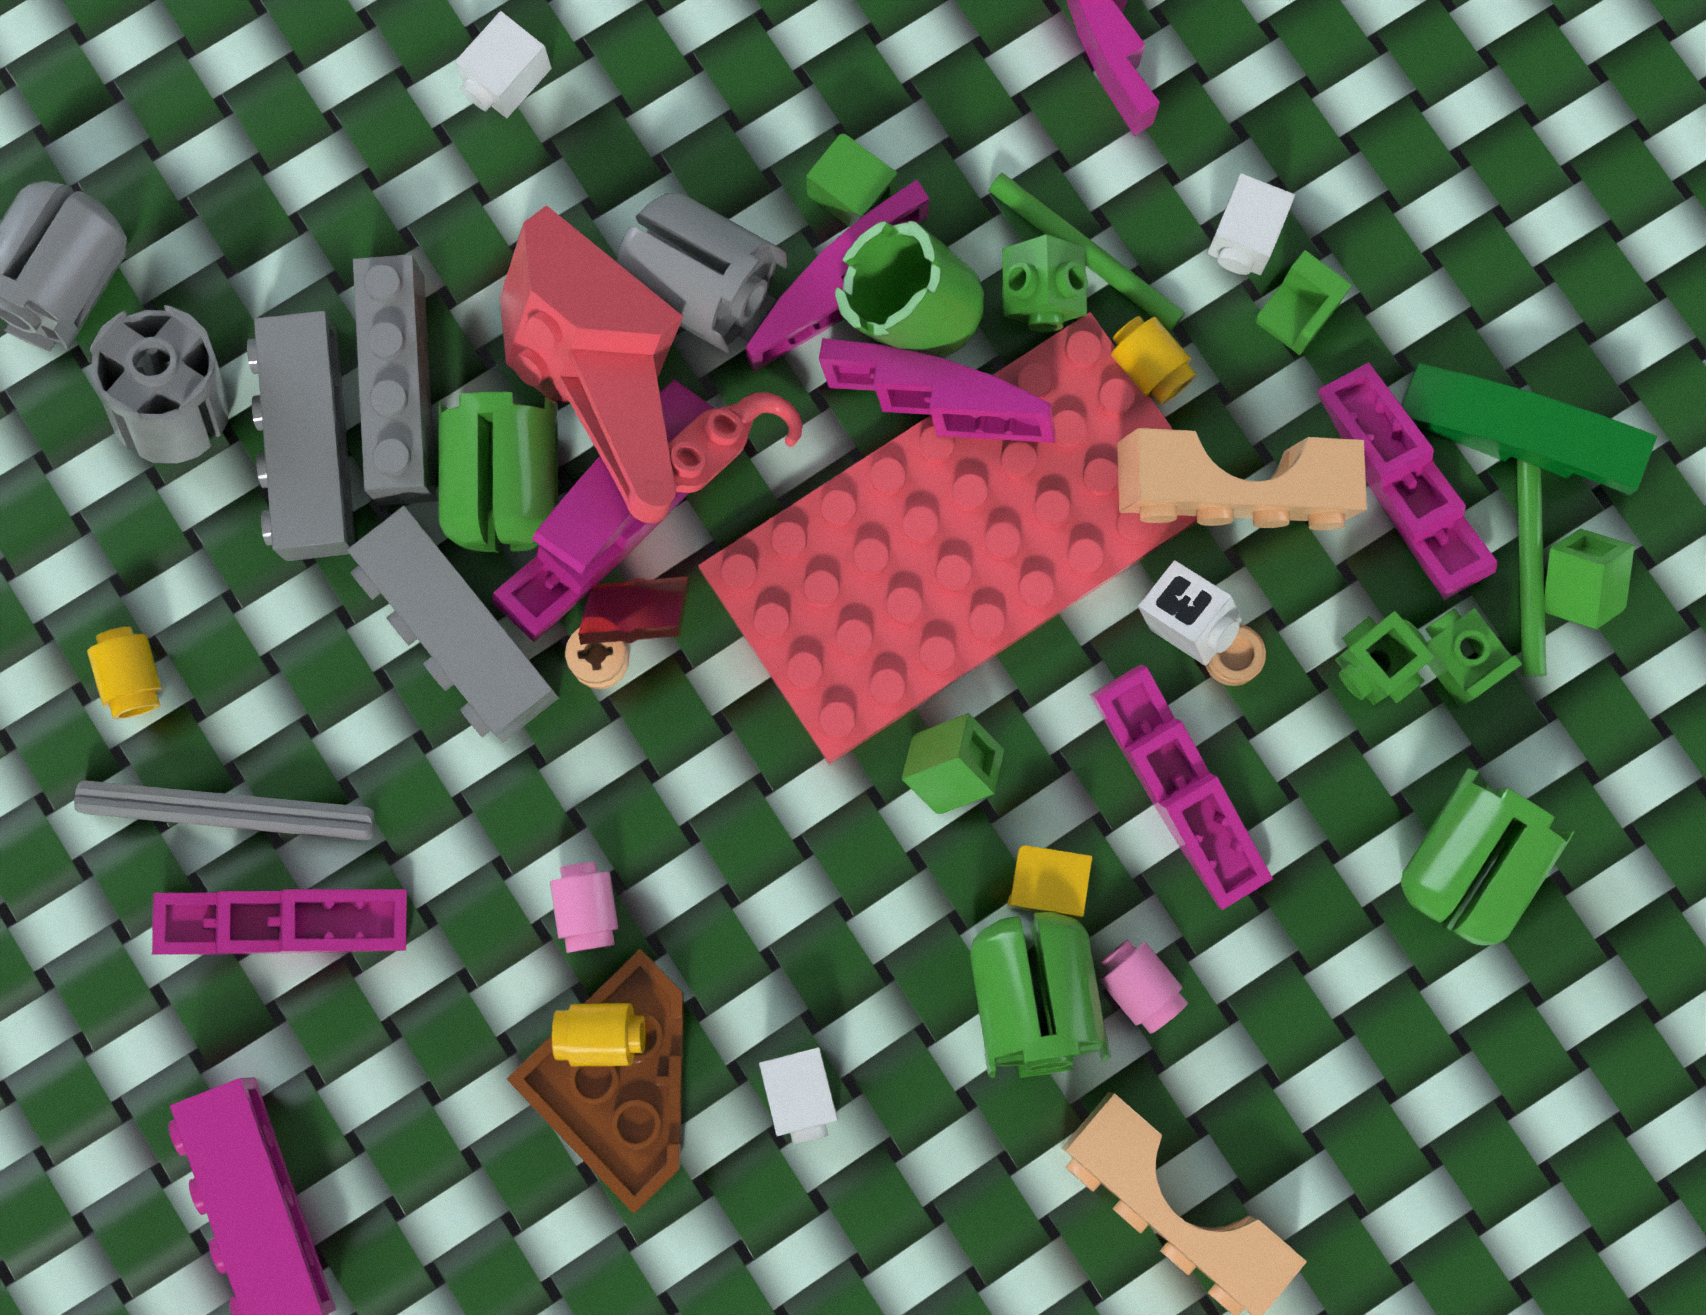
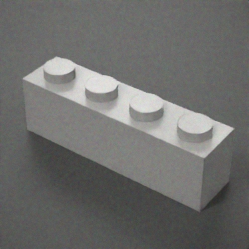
[353,254,437,506]
[247,311,356,561]
[347,506,559,742]

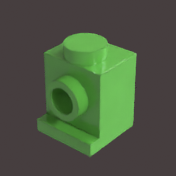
[1425,608,1522,707]

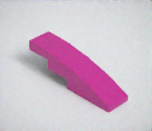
[1066,0,1160,136]
[746,180,930,372]
[819,338,1056,443]
[1318,362,1498,600]
[532,379,716,575]
[491,492,688,643]
[1090,664,1273,910]
[151,889,407,955]

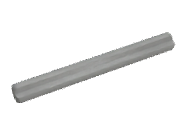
[74,780,375,841]

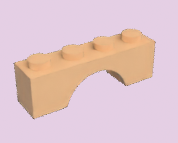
[1117,428,1367,530]
[1061,1092,1307,1315]

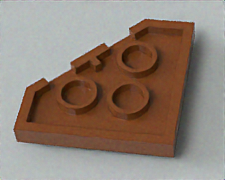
[507,949,684,1214]

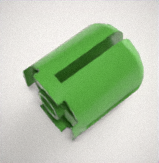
[439,392,558,553]
[1401,768,1575,945]
[970,912,1111,1078]

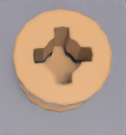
[565,623,629,689]

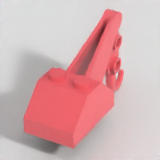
[500,205,803,523]

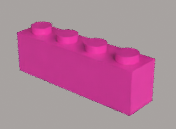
[169,1077,336,1315]

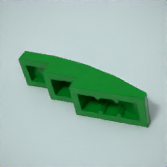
[1401,363,1657,495]

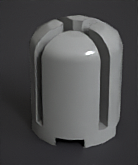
[0,181,127,352]
[617,193,787,354]
[90,305,229,463]

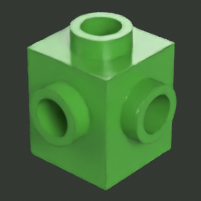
[1002,234,1088,332]
[1335,611,1435,706]

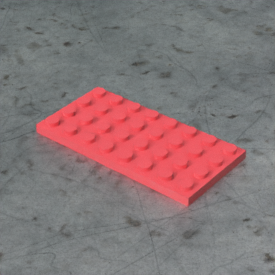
[698,312,1197,765]

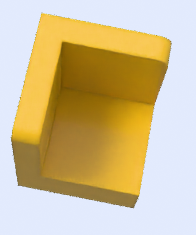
[1007,845,1092,920]

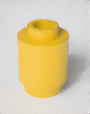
[1111,316,1197,405]
[87,627,163,719]
[552,1003,646,1067]

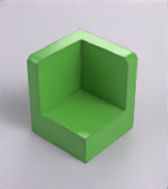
[806,134,898,227]
[1256,250,1352,355]
[1545,528,1635,630]
[902,713,1004,814]

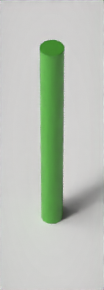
[989,172,1185,331]
[1516,458,1547,677]

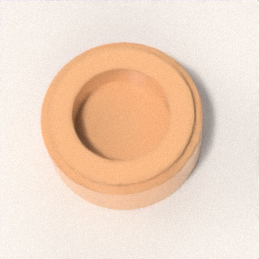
[1205,624,1266,686]

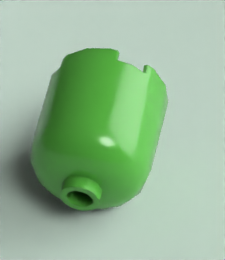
[835,221,984,358]

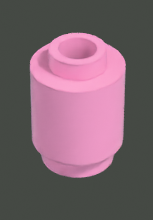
[550,862,619,953]
[1098,940,1188,1034]

